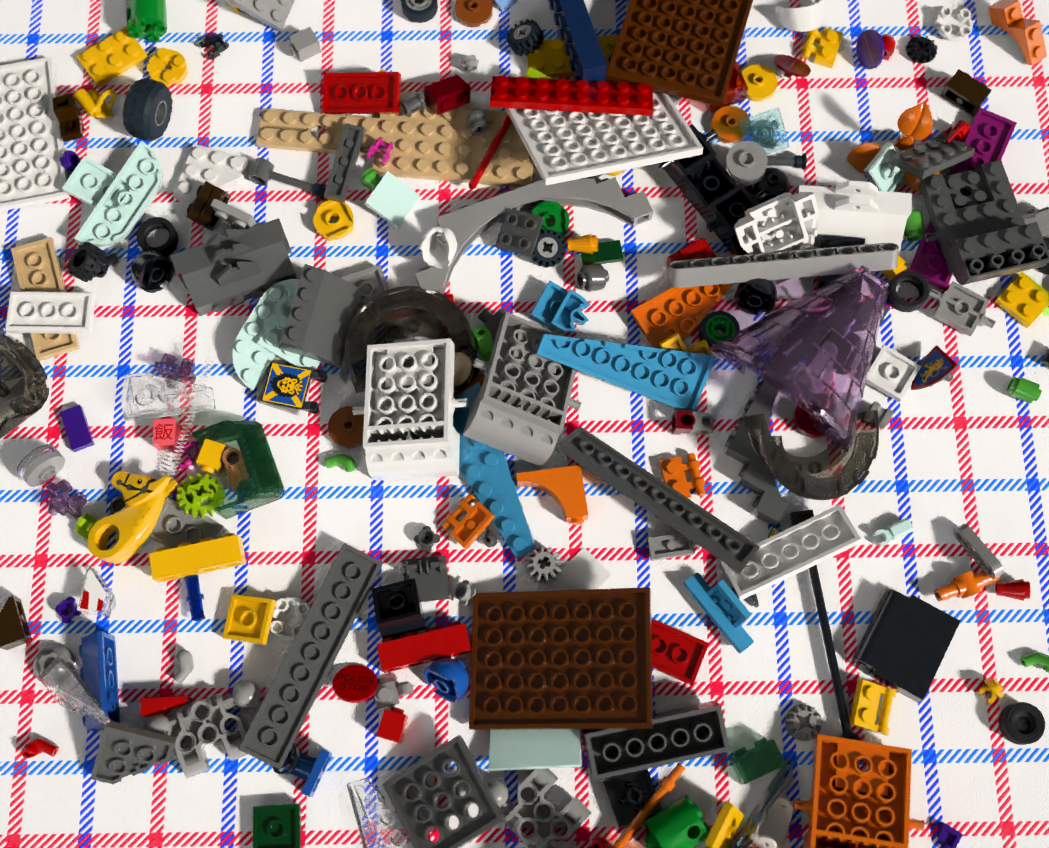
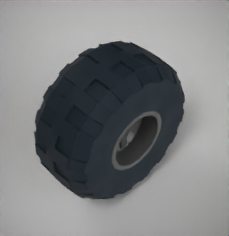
[123,78,173,141]

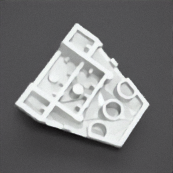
[734,192,819,288]

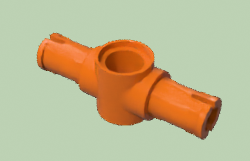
[934,571,1000,602]

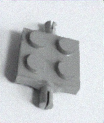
[928,281,996,336]

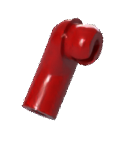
[21,738,59,759]

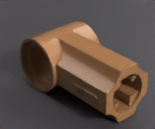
[222,447,251,493]

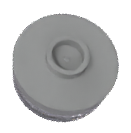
[726,141,768,185]
[17,444,65,487]

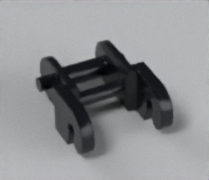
[199,33,229,60]

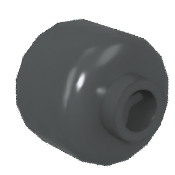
[577,264,609,292]

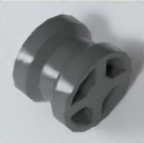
[465,110,489,135]

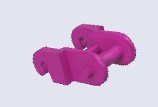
[366,137,394,166]
[172,441,200,469]

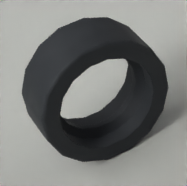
[136,217,179,256]
[886,271,929,312]

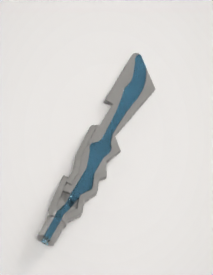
[730,758,793,848]

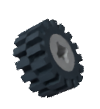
[506,19,544,56]
[530,229,566,268]

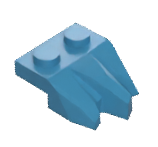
[529,280,590,331]

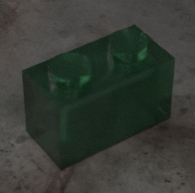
[729,737,786,785]

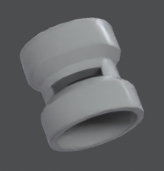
[864,401,894,429]

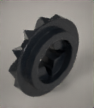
[906,34,938,64]

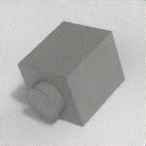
[289,26,322,62]

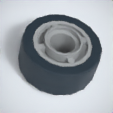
[401,0,438,23]

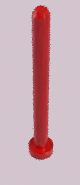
[469,111,512,189]

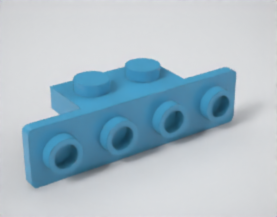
[683,573,754,654]

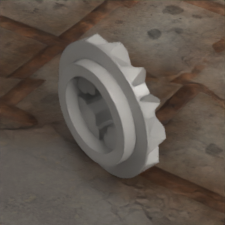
[785,704,822,741]

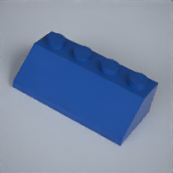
[79,631,121,731]

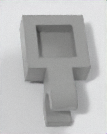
[374,681,414,709]

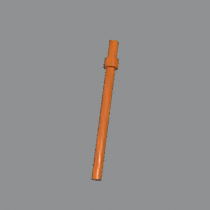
[613,762,686,848]

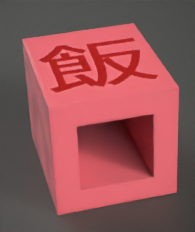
[153,416,180,450]

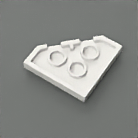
[172,144,251,203]

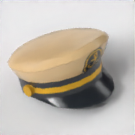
[454,352,479,390]

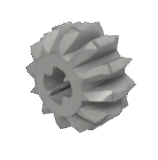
[525,546,563,584]

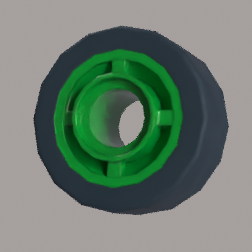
[699,311,740,353]

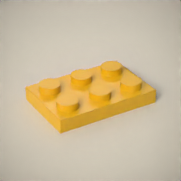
[76,27,148,88]

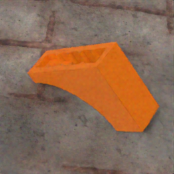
[516,465,588,525]

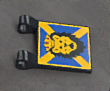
[261,362,328,414]

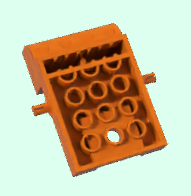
[793,734,924,848]

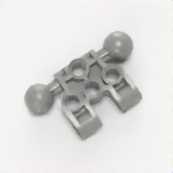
[144,680,261,779]
[486,769,592,848]

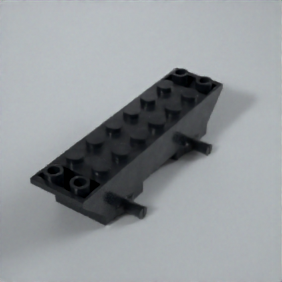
[657,124,767,255]

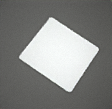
[556,548,611,590]

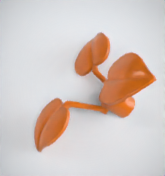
[846,101,940,193]

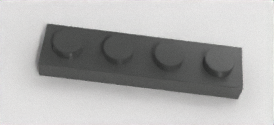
[324,123,365,203]

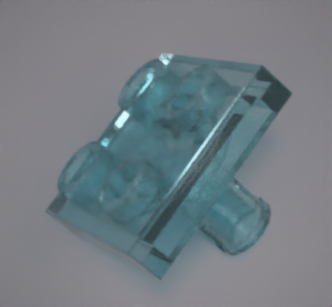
[739,108,790,154]

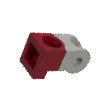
[671,410,713,435]

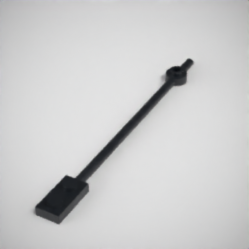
[790,509,862,770]

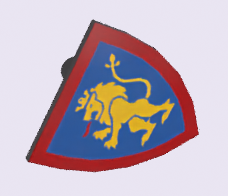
[911,345,959,390]

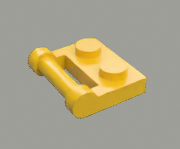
[849,679,897,736]

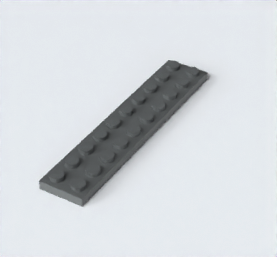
[557,426,760,573]
[238,543,383,770]

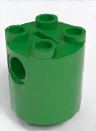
[126,0,167,43]
[643,794,711,848]

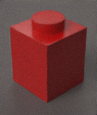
[377,706,408,744]

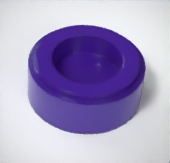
[60,150,81,172]

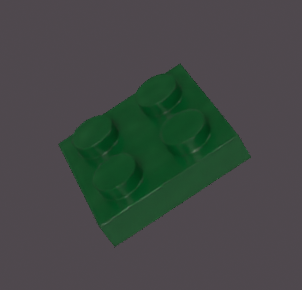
[253,804,302,848]

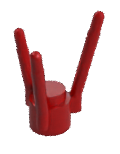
[938,120,970,143]

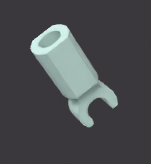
[873,518,914,547]

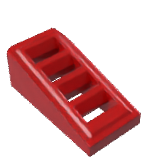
[140,695,192,717]

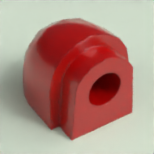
[881,34,896,61]

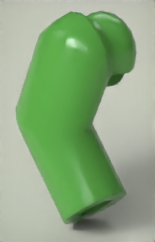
[324,454,356,472]
[1020,652,1049,673]

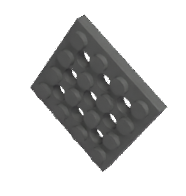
[382,735,505,848]

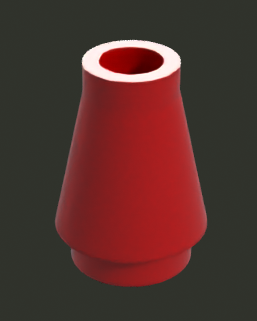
[995,579,1031,601]

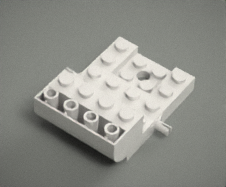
[352,338,468,481]

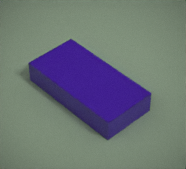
[60,405,95,452]

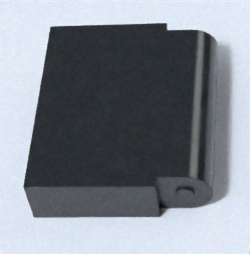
[852,589,961,702]

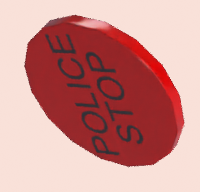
[333,665,378,703]

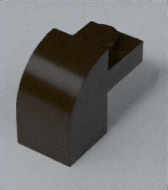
[52,93,85,142]

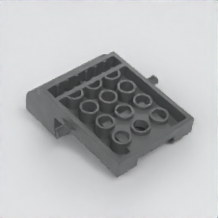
[919,160,1049,285]

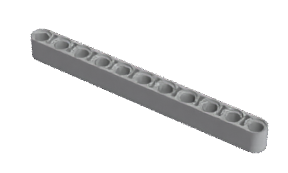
[669,243,899,288]

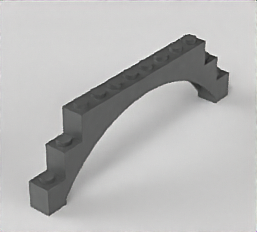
[724,297,889,527]

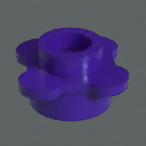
[55,597,82,624]

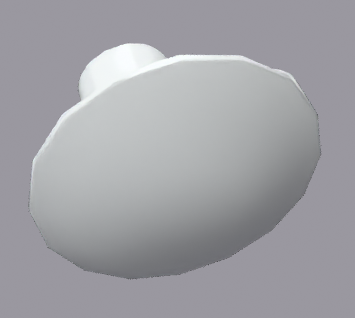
[935,6,973,41]
[270,597,310,641]

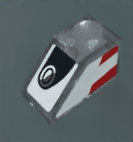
[77,566,116,617]

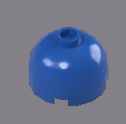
[423,658,469,702]

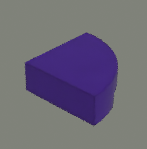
[937,821,963,848]

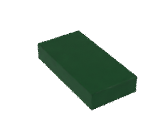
[580,240,623,266]

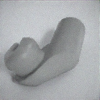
[172,649,194,685]

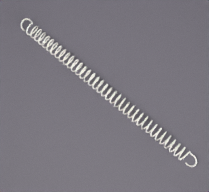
[166,349,217,482]

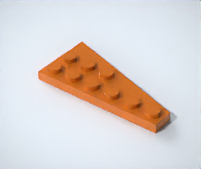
[630,252,737,349]

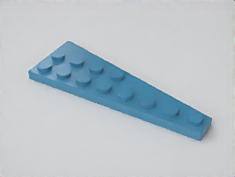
[536,334,716,411]
[453,382,537,560]

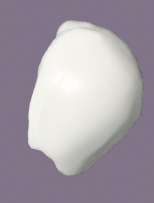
[420,226,458,269]

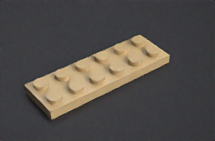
[11,237,80,361]

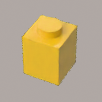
[196,439,228,475]

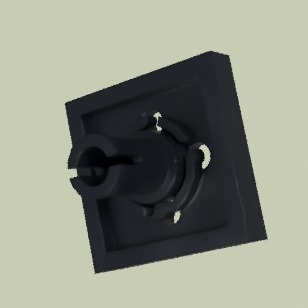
[603,769,662,827]

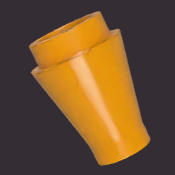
[568,233,598,254]

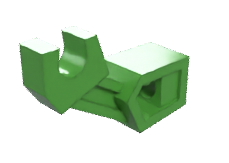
[471,325,493,363]

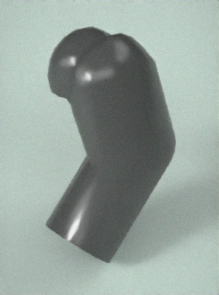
[483,521,500,548]

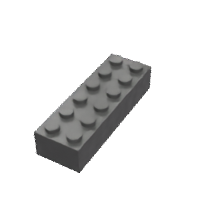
[582,700,730,780]

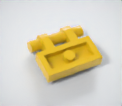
[801,27,843,69]

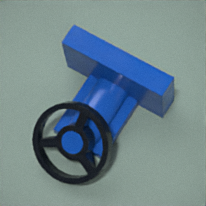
[272,744,333,797]

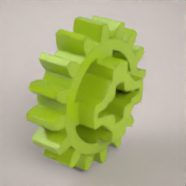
[176,473,225,519]

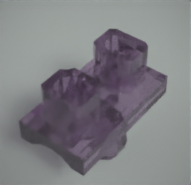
[153,353,197,390]
[46,479,87,519]

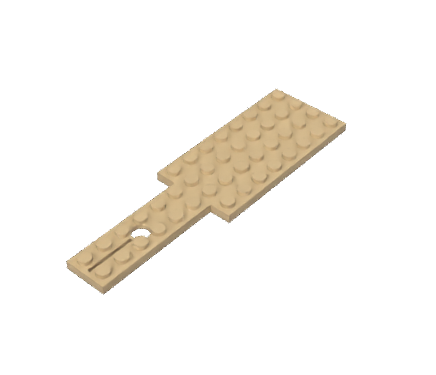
[256,103,534,187]

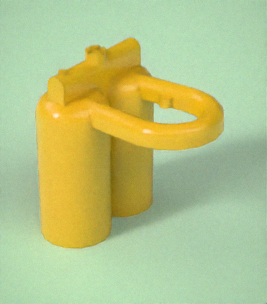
[74,89,117,119]

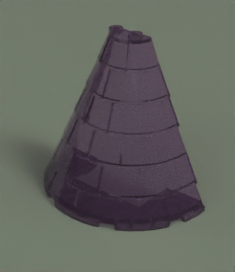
[710,265,889,452]

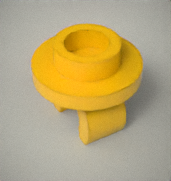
[978,678,1004,704]

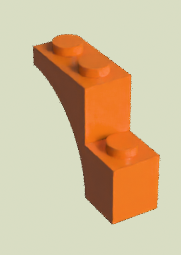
[988,0,1047,66]

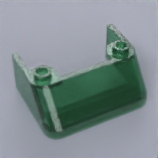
[192,420,285,519]

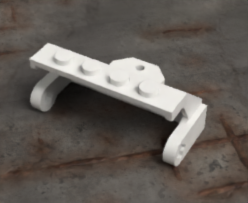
[796,180,912,252]

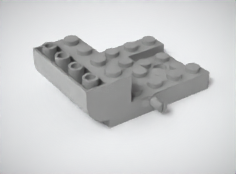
[463,311,581,467]

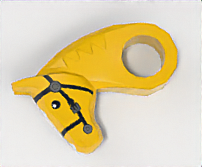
[87,470,178,564]

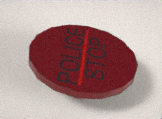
[774,55,811,79]

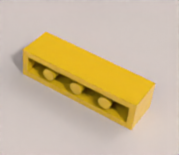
[149,533,246,583]

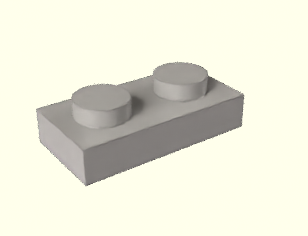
[647,533,695,561]

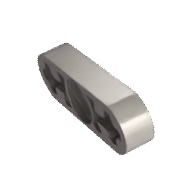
[953,523,1004,579]

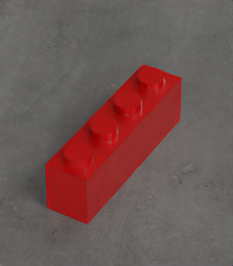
[377,621,471,673]

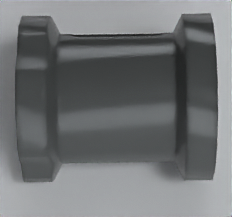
[400,93,426,118]

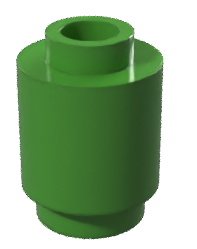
[904,209,925,241]
[1007,376,1042,404]

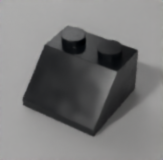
[372,578,426,639]

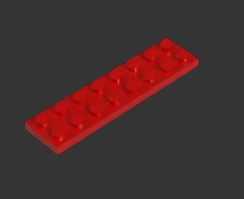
[490,76,653,116]

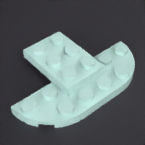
[62,141,162,247]
[232,279,321,392]

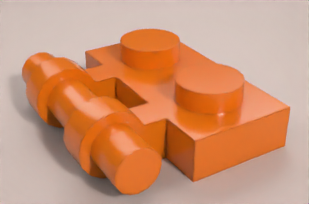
[659,453,706,499]
[441,493,496,549]

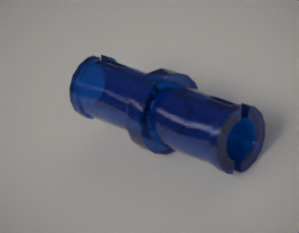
[184,575,206,622]

